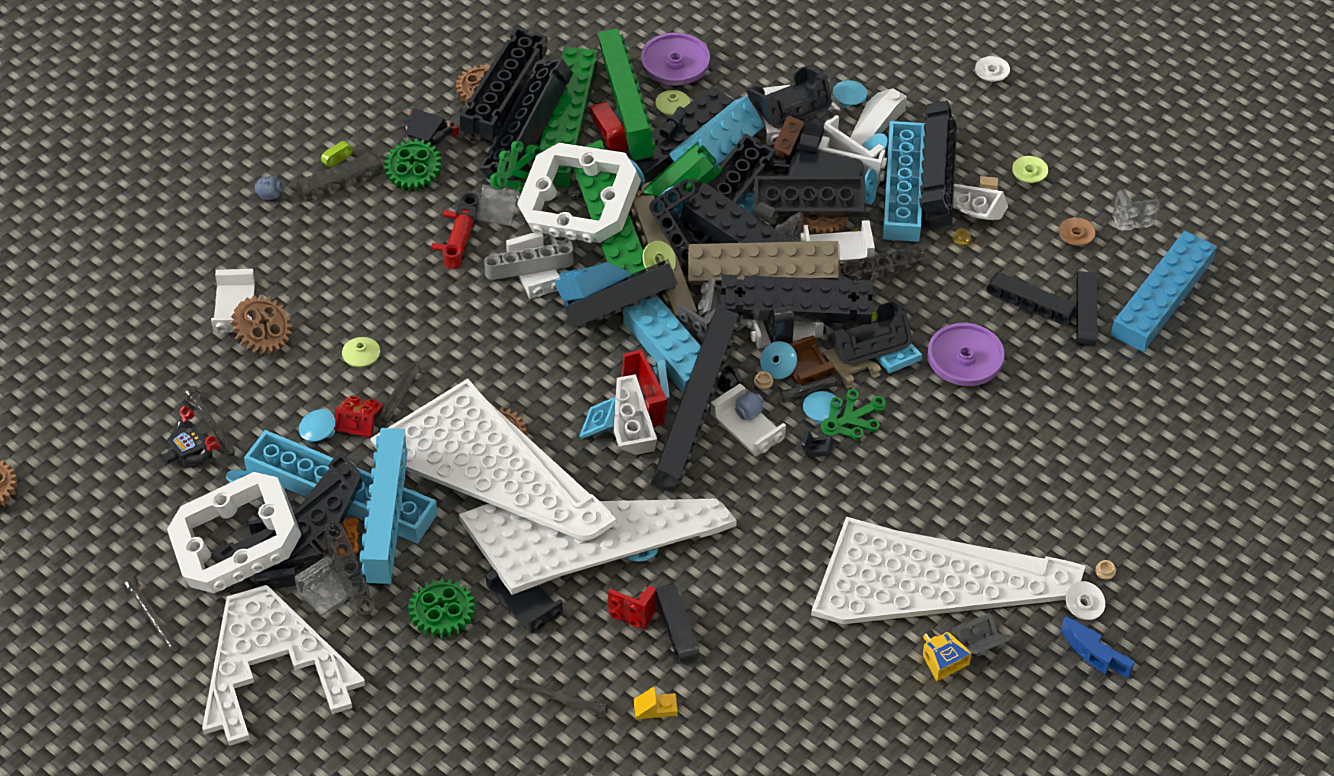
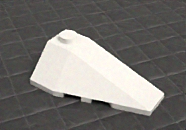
[850,88,907,145]
[953,184,1008,220]
[614,374,657,455]

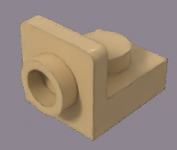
[979,176,998,190]

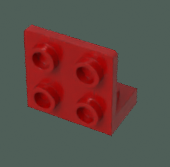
[334,396,384,437]
[608,585,656,630]

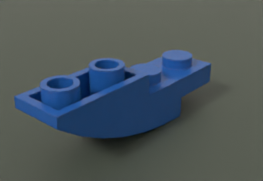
[1061,616,1135,678]

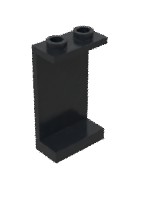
[248,519,297,589]
[485,569,563,634]

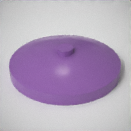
[641,33,710,85]
[928,323,1004,386]

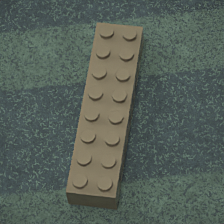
[688,241,840,286]

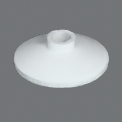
[975,56,1010,82]
[1066,581,1105,620]

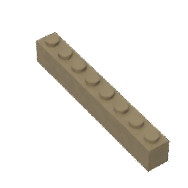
[630,195,697,320]

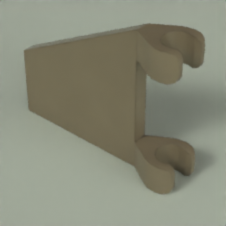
[823,348,881,389]

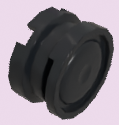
[717,365,744,393]

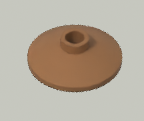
[1059,217,1095,246]

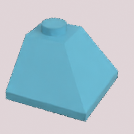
[579,396,616,439]

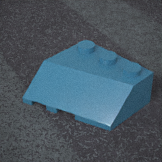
[554,262,631,301]

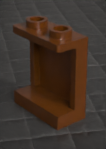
[774,116,805,161]
[788,335,835,391]

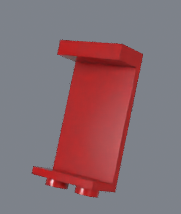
[621,349,667,427]

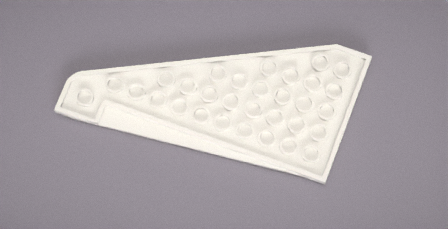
[370,379,617,540]
[459,498,736,595]
[811,517,1085,624]

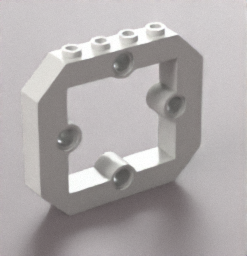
[517,143,641,243]
[167,472,302,593]

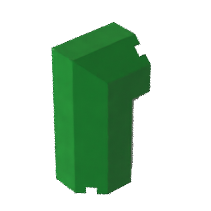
[643,142,722,198]

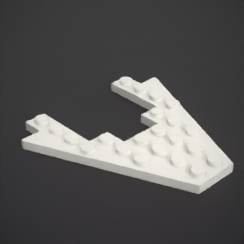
[202,585,365,746]

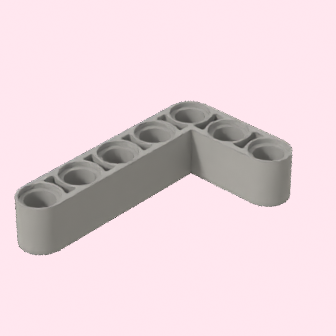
[484,235,574,280]

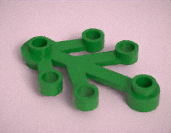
[490,141,542,192]
[821,389,886,440]

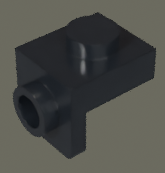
[801,431,834,458]

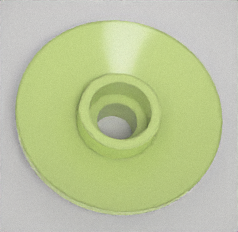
[656,90,690,116]
[1012,156,1048,183]
[643,241,676,270]
[342,337,380,367]

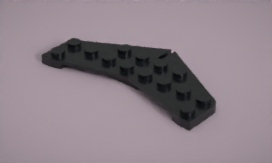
[215,452,363,572]

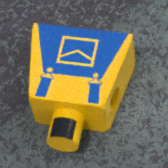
[923,630,972,681]

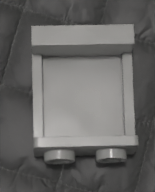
[698,278,748,331]

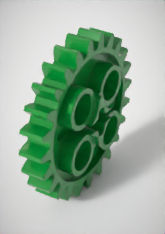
[384,138,442,192]
[408,578,475,639]

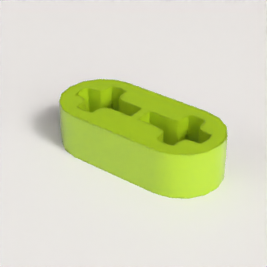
[321,141,353,167]

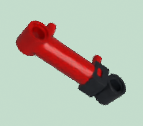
[431,192,480,269]

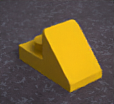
[634,687,678,719]

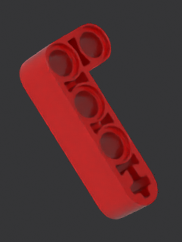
[589,101,628,153]

